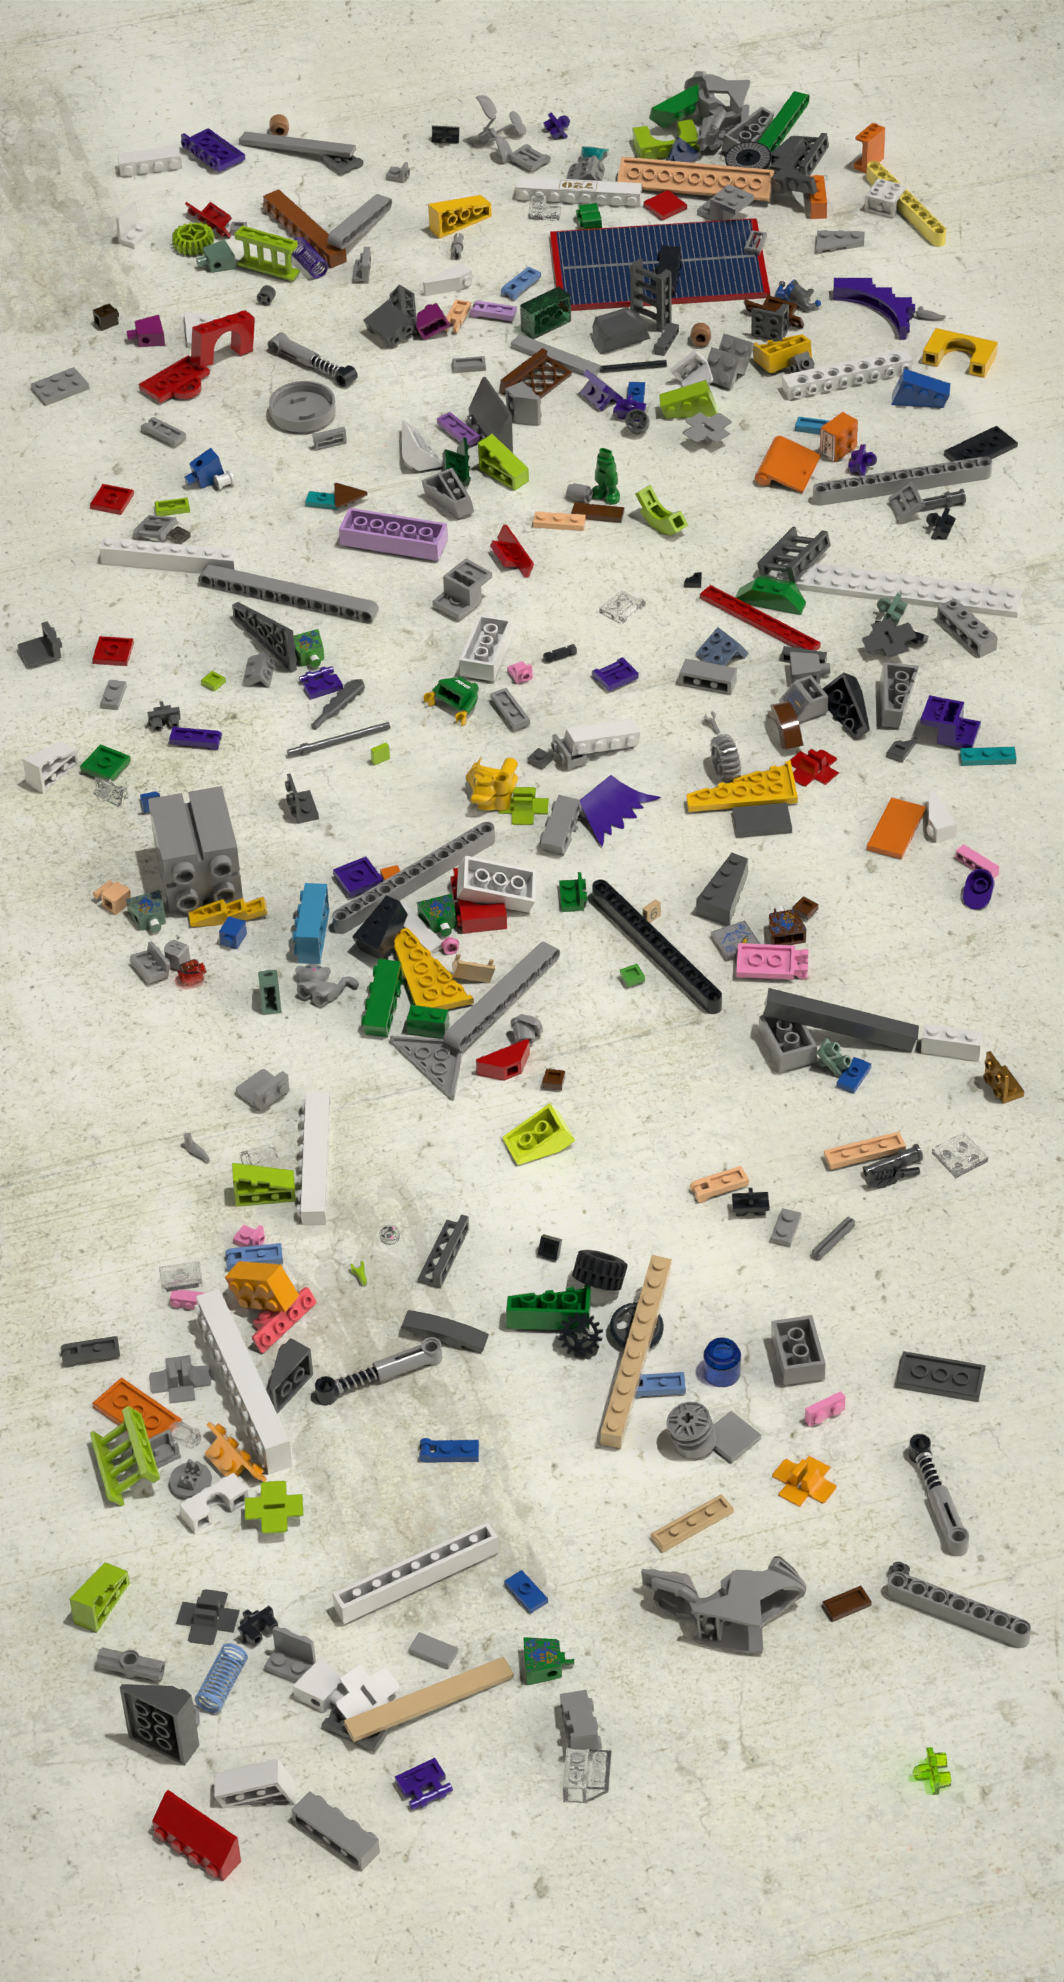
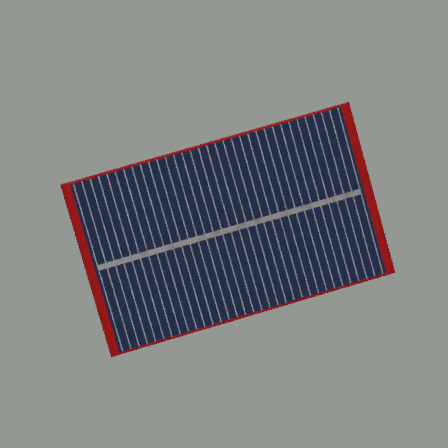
[550,218,770,312]

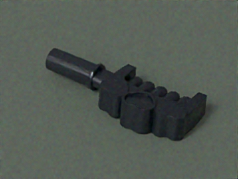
[865,1166,920,1189]

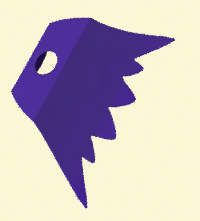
[580,775,661,846]

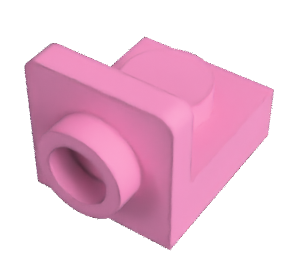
[507,661,533,684]
[233,1225,265,1247]

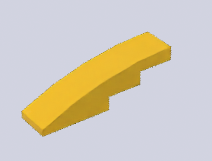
[189,896,268,927]

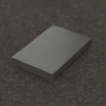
[732,803,792,838]

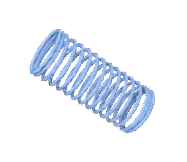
[195,1643,248,1713]

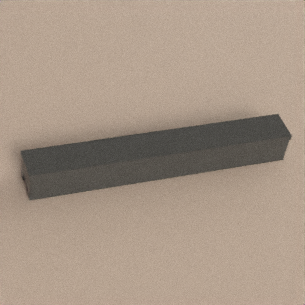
[763,988,919,1052]

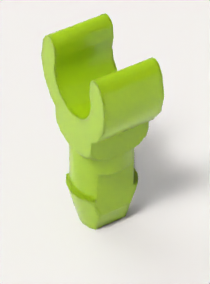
[350,1261,367,1286]

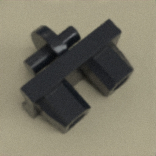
[432,125,460,143]
[926,507,956,539]
[732,1187,770,1217]
[238,1606,278,1646]

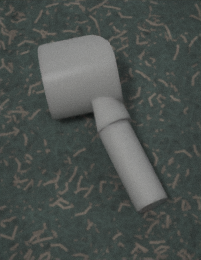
[704,711,720,734]

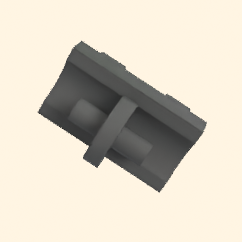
[147,701,181,731]

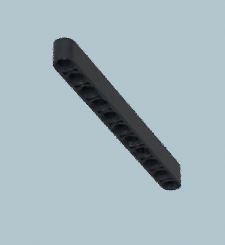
[592,879,722,1014]

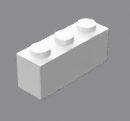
[921,1024,983,1062]

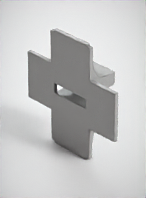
[684,412,732,446]
[149,1355,211,1404]

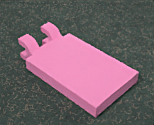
[736,943,809,980]

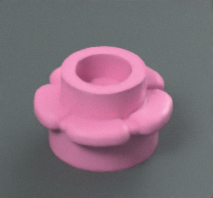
[441,937,459,955]

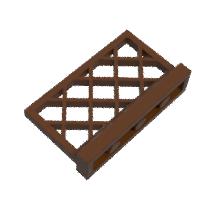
[499,348,572,399]

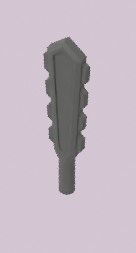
[311,679,365,730]

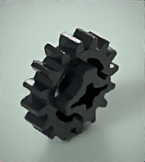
[558,1312,603,1357]

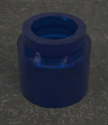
[703,1337,741,1387]

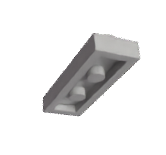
[490,688,530,730]

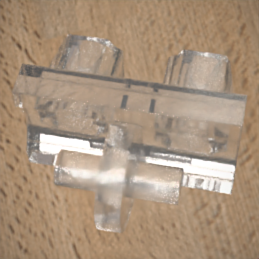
[93,777,127,807]

